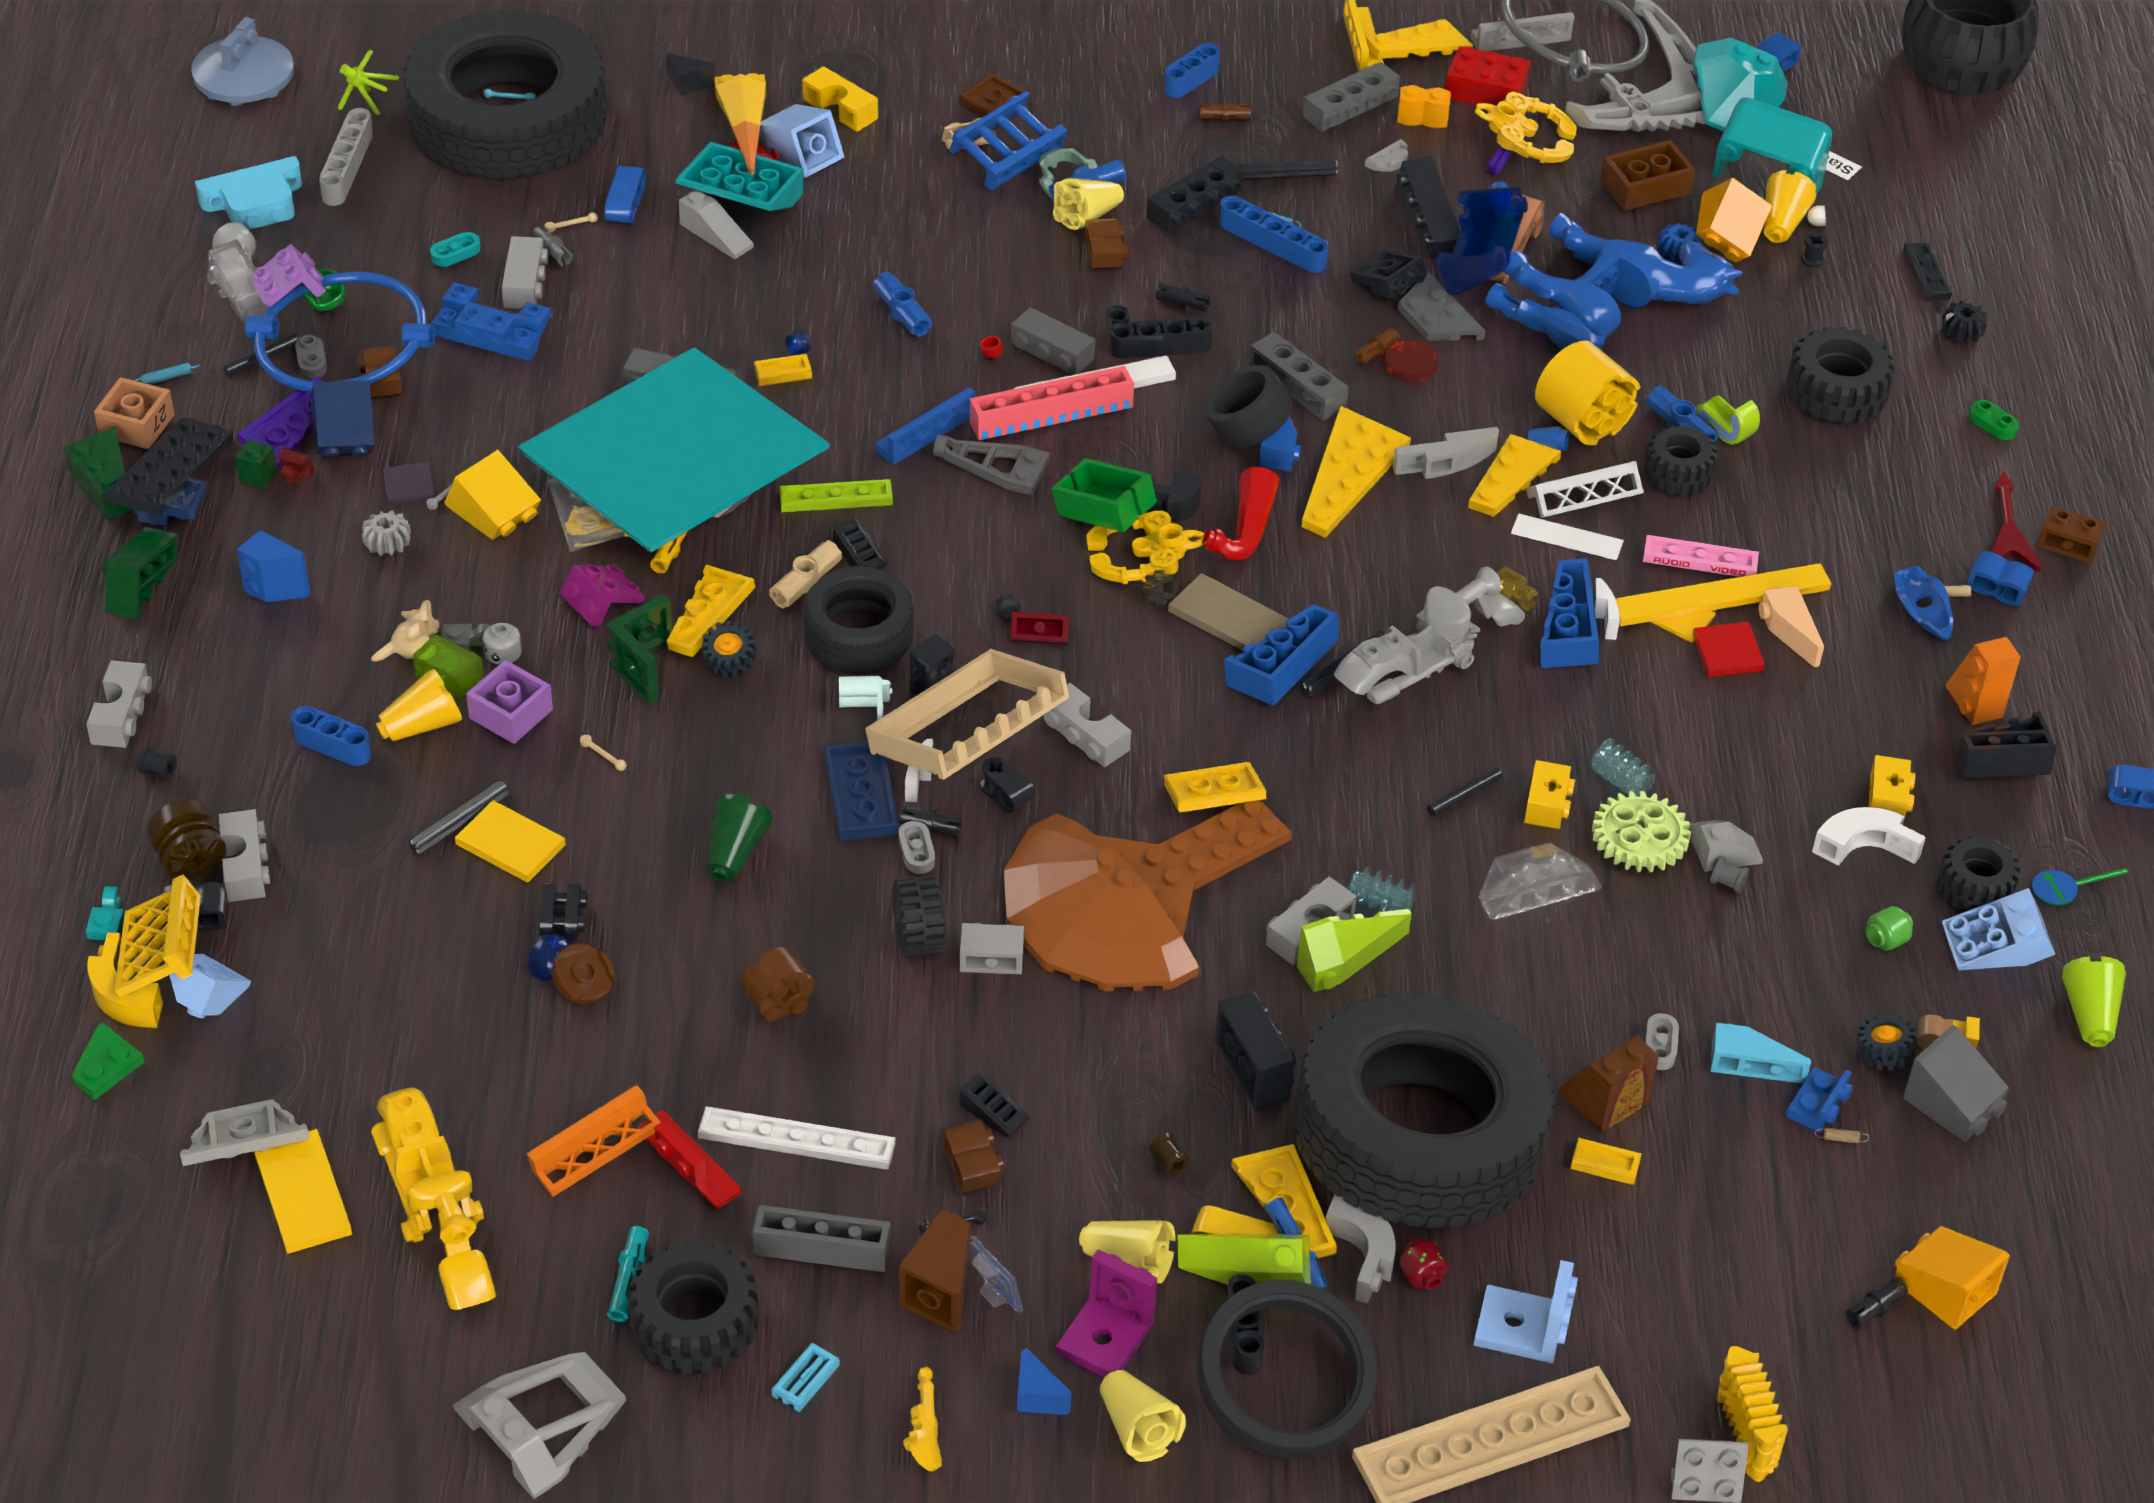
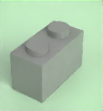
[960,923,1024,975]

